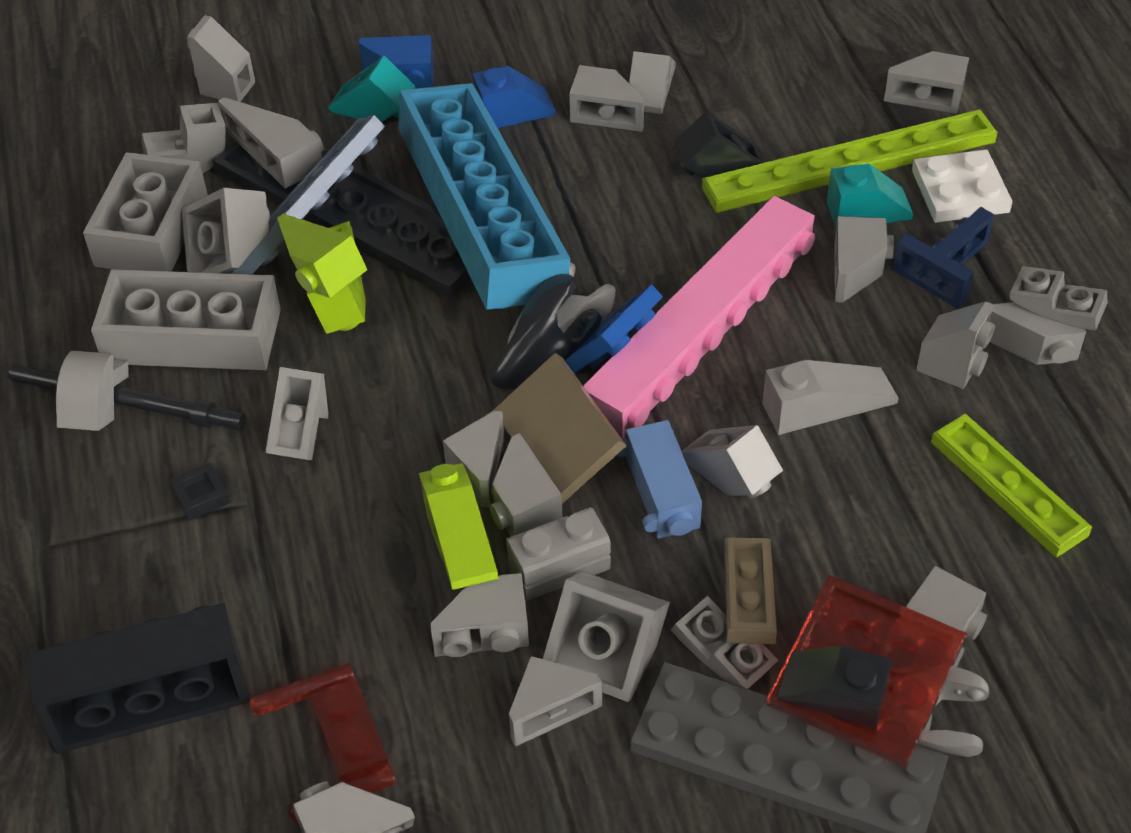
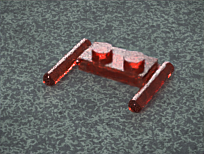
[250,663,396,822]

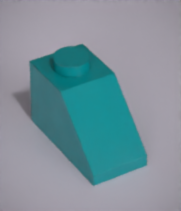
[328,55,415,123]
[827,164,913,227]

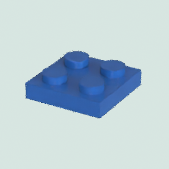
[564,284,663,373]

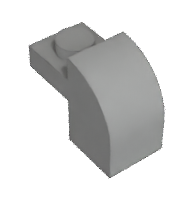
[142,103,226,173]
[56,351,129,431]

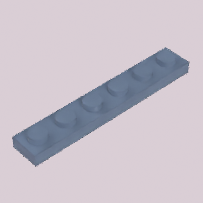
[226,115,385,275]

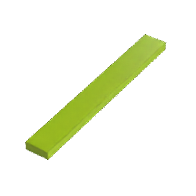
[702,109,998,213]

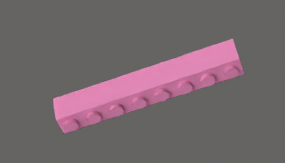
[583,196,815,439]

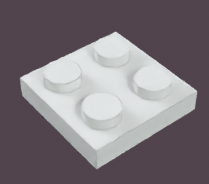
[912,149,1012,223]

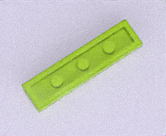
[931,413,1092,558]

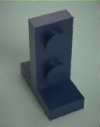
[892,207,994,309]

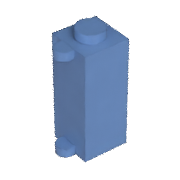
[617,420,702,539]

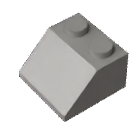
[181,188,270,274]
[543,572,670,702]

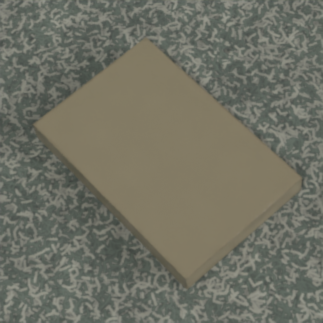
[493,353,626,504]

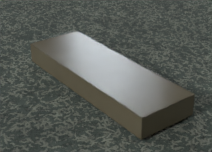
[724,537,777,644]

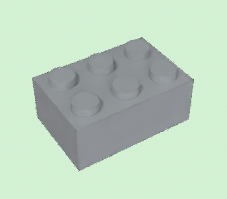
[83,152,208,272]

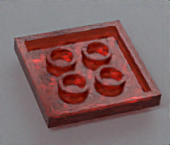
[766,575,967,769]

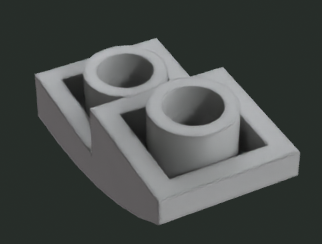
[1010,266,1108,331]
[670,596,779,689]

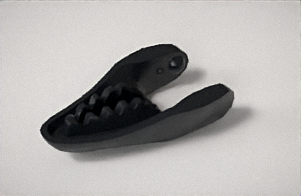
[491,274,602,389]

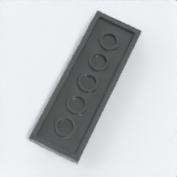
[630,662,949,833]

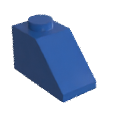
[359,35,434,89]
[473,66,556,128]

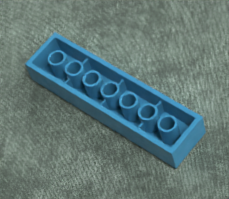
[398,83,571,310]

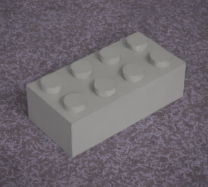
[91,269,281,370]

